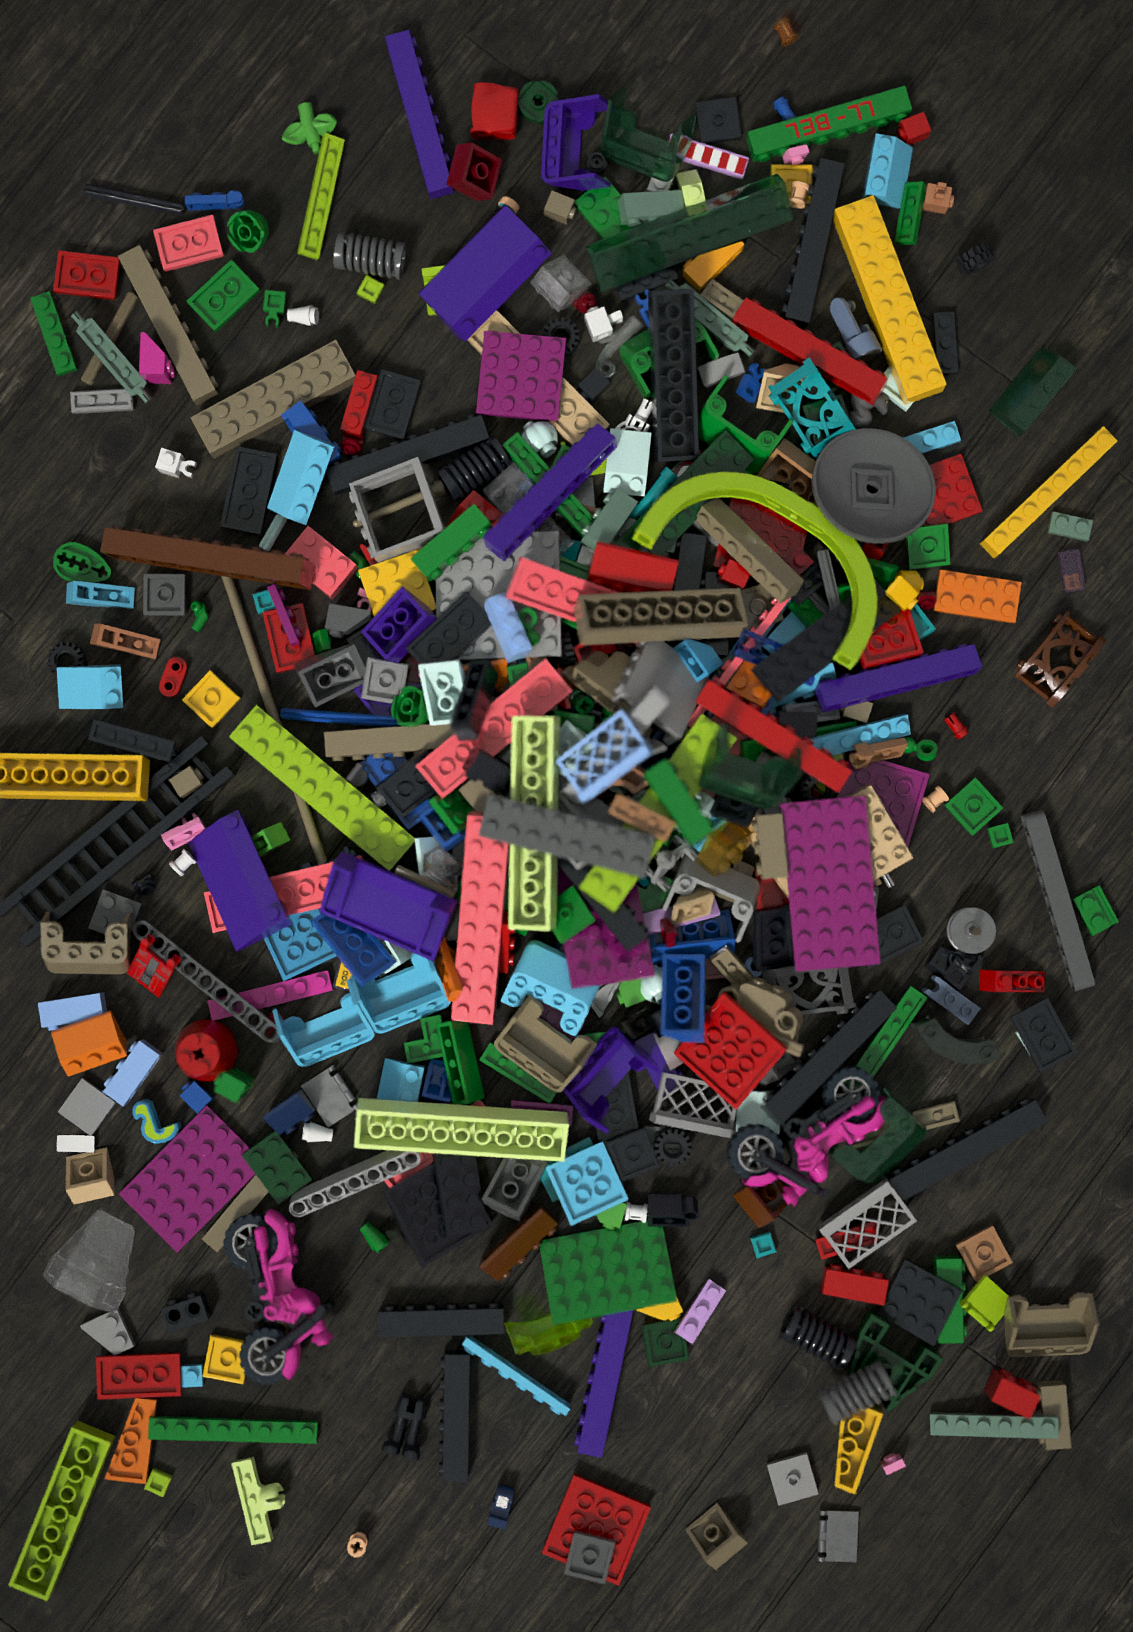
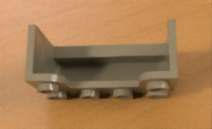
[41,912,131,974]
[494,994,597,1092]
[1004,1292,1099,1357]

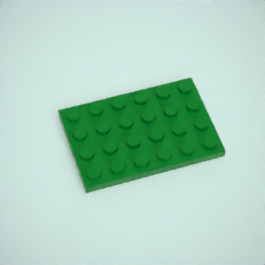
[540,1220,677,1325]

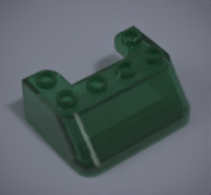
[829,1087,927,1185]

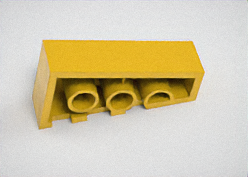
[835,1406,883,1494]

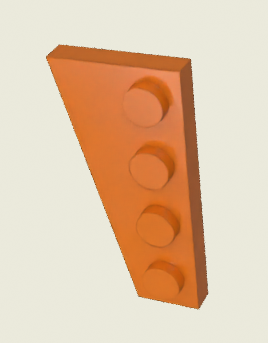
[104,1397,158,1484]

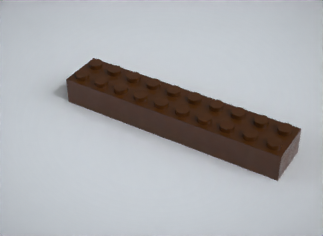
[100,525,315,590]

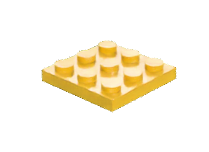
[358,550,436,617]

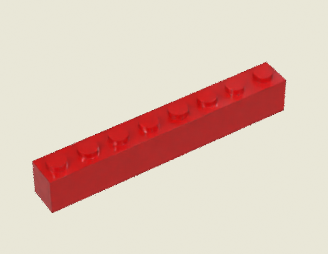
[733,298,888,406]
[695,679,852,793]

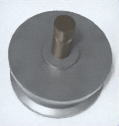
[946,908,996,954]

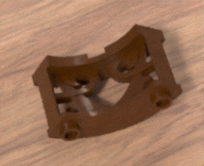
[1014,610,1107,708]

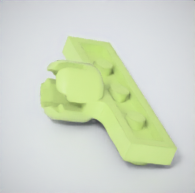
[232,1457,285,1545]

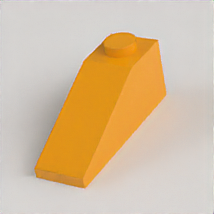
[682,241,744,293]

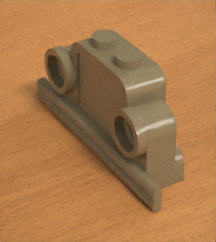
[562,652,653,739]
[705,977,804,1057]

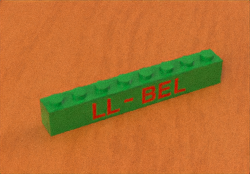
[746,86,912,162]

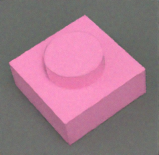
[782,144,809,165]
[880,1453,905,1475]

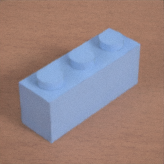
[484,592,532,663]
[38,992,107,1031]
[103,1039,164,1106]

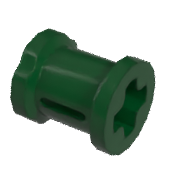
[569,689,594,714]

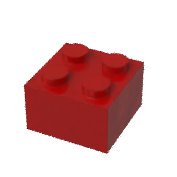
[983,1368,1041,1419]

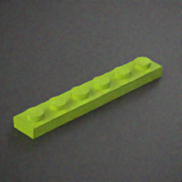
[297,133,345,260]

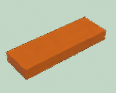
[434,937,463,1002]

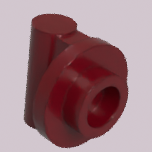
[572,290,596,313]
[341,434,364,456]
[916,591,937,610]

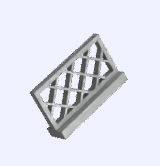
[649,1072,737,1138]
[819,1178,917,1269]

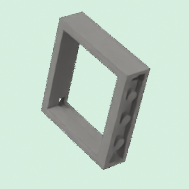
[349,457,445,563]

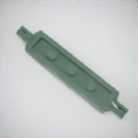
[665,279,755,357]
[71,311,152,404]

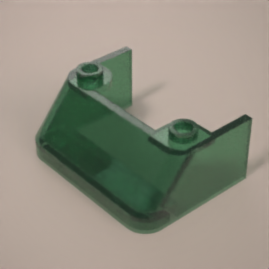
[600,88,696,182]
[699,723,802,809]

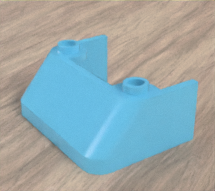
[273,979,375,1067]

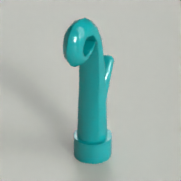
[627,467,678,519]

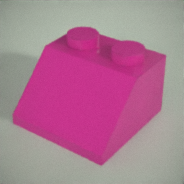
[139,332,176,384]

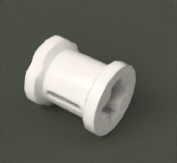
[169,849,197,876]
[625,1202,648,1223]

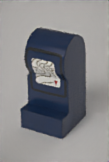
[487,1484,514,1530]

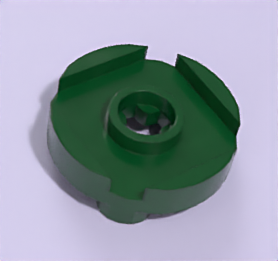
[518,80,559,125]

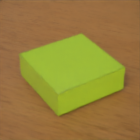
[357,275,385,304]
[144,1468,173,1497]

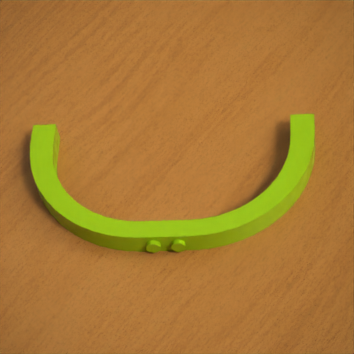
[633,472,877,669]

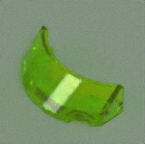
[504,1314,593,1355]

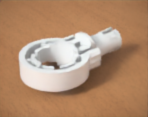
[615,398,652,432]

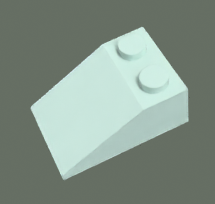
[604,428,651,496]
[418,660,466,726]

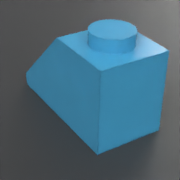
[673,638,724,682]

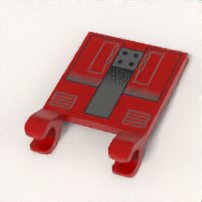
[127,934,181,998]

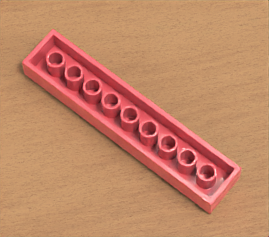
[451,811,510,1025]

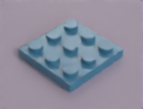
[264,908,337,981]

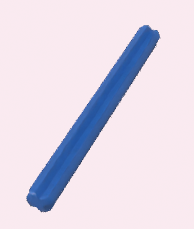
[280,708,400,727]

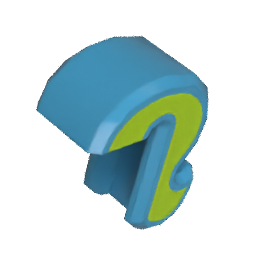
[132,1099,182,1144]

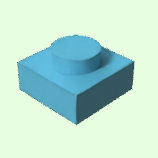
[181,1364,204,1387]

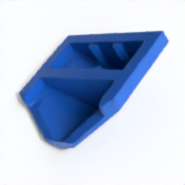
[421,1059,452,1104]

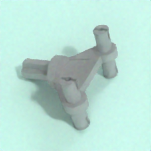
[646,835,699,892]

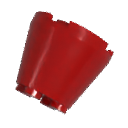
[175,1019,238,1082]

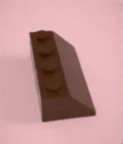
[479,1202,558,1281]

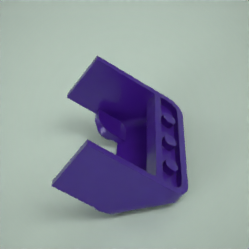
[541,94,615,191]
[563,1027,661,1133]

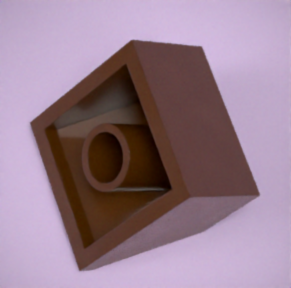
[733,1178,787,1228]

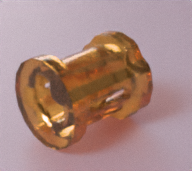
[773,17,799,46]

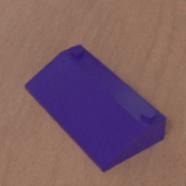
[418,205,552,341]
[188,810,293,952]
[319,851,457,962]

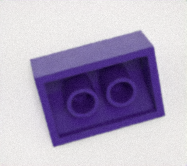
[361,587,438,664]

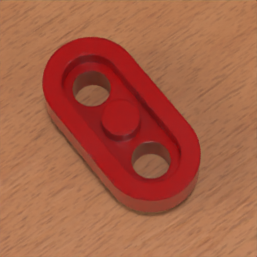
[159,657,188,697]

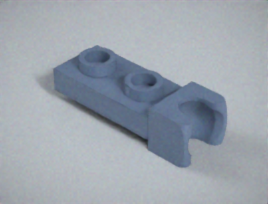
[921,975,981,1025]

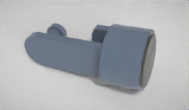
[830,297,882,363]

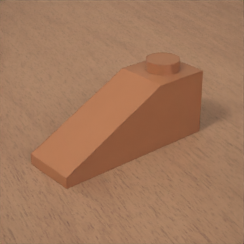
[90,624,160,659]

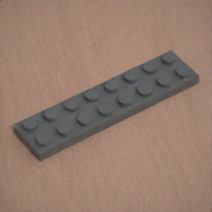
[478,794,655,878]

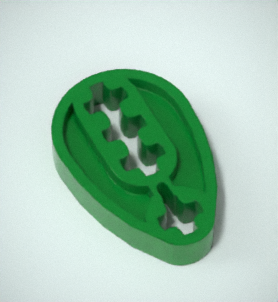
[53,542,113,584]

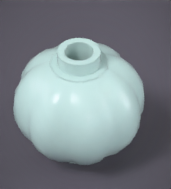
[522,421,558,458]
[641,965,663,1005]

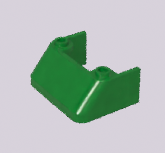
[620,318,719,400]
[698,375,793,475]

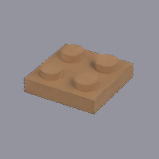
[955,1225,1013,1282]

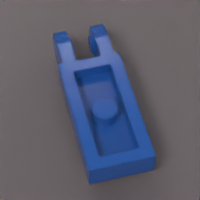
[185,191,245,211]

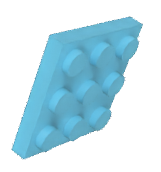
[545,1141,629,1226]

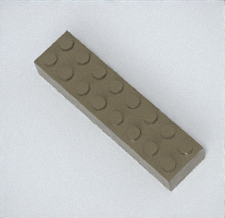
[190,340,355,458]
[574,588,748,645]

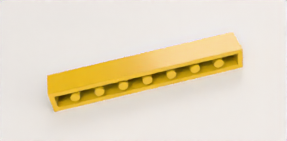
[980,426,1117,558]

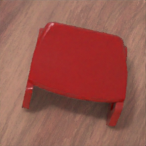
[470,82,519,141]

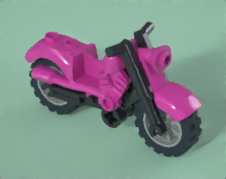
[726,1066,889,1207]
[223,1208,335,1385]

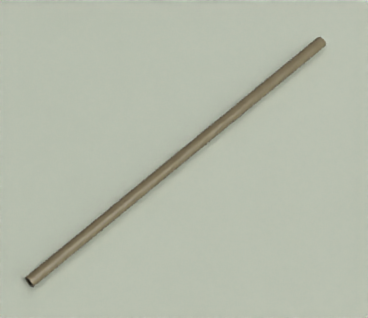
[222,576,328,865]

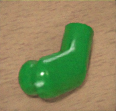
[349,551,369,579]
[191,601,209,633]

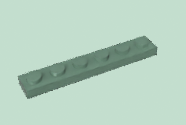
[930,1412,1059,1439]

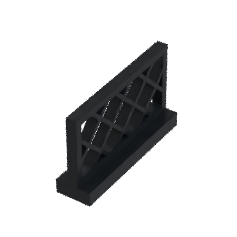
[88,720,181,762]

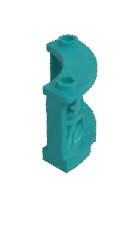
[768,357,856,458]

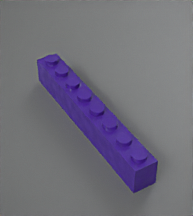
[385,30,454,199]
[483,423,617,561]
[814,644,982,713]
[574,1310,633,1458]

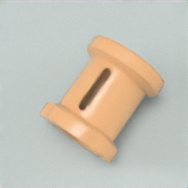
[787,181,809,208]
[922,786,949,813]
[347,1532,368,1557]

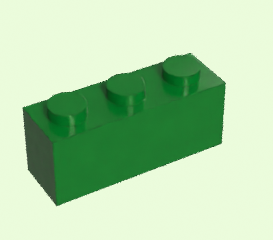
[214,1067,256,1103]

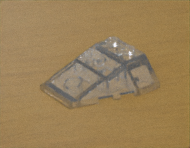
[42,1209,135,1313]

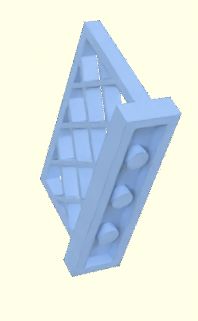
[555,710,655,803]

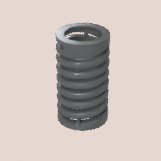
[333,231,407,280]
[817,1360,897,1425]

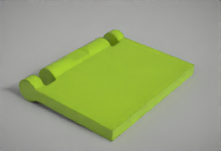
[959,1274,1009,1332]

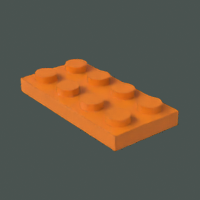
[933,570,1022,624]

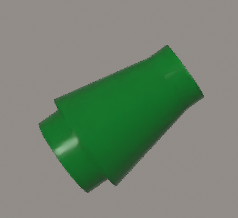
[360,1222,390,1253]

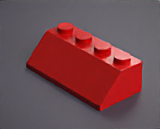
[586,541,679,593]

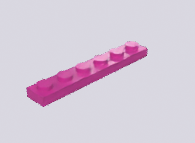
[207,970,334,1021]

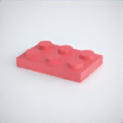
[153,215,224,272]

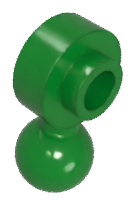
[517,608,540,646]
[904,737,938,761]

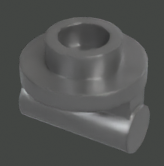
[345,763,368,788]

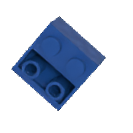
[419,806,467,853]

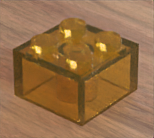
[696,822,753,877]

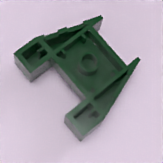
[846,1308,943,1412]

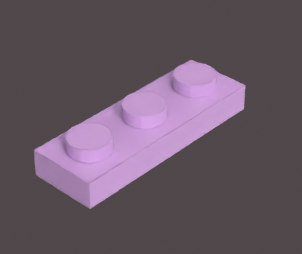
[674,1278,726,1344]

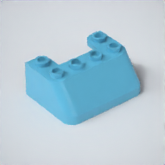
[501,940,600,1037]
[350,953,451,1033]

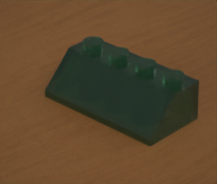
[988,348,1077,437]

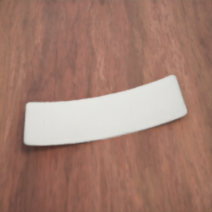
[57,1135,95,1153]

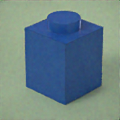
[180,1080,216,1113]

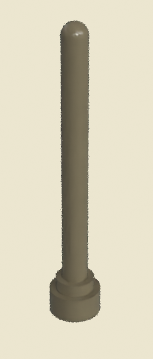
[353,479,447,527]

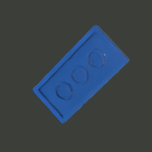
[360,754,431,830]
[311,913,396,987]

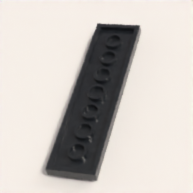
[751,579,901,703]

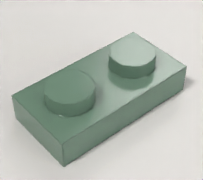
[1047,512,1093,542]

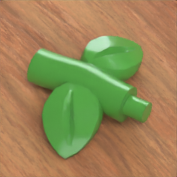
[282,102,337,154]

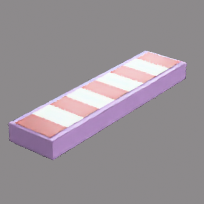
[665,134,749,179]

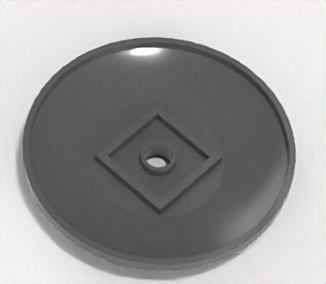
[812,428,936,543]

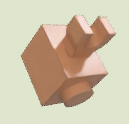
[922,182,954,214]

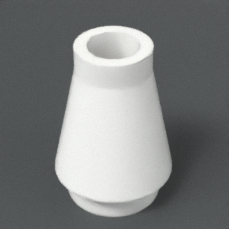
[287,305,319,326]
[302,1122,333,1142]

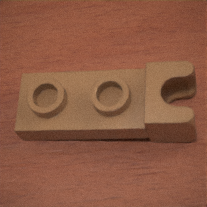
[848,738,908,769]

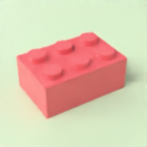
[284,526,358,600]

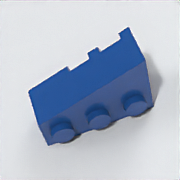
[281,400,342,468]

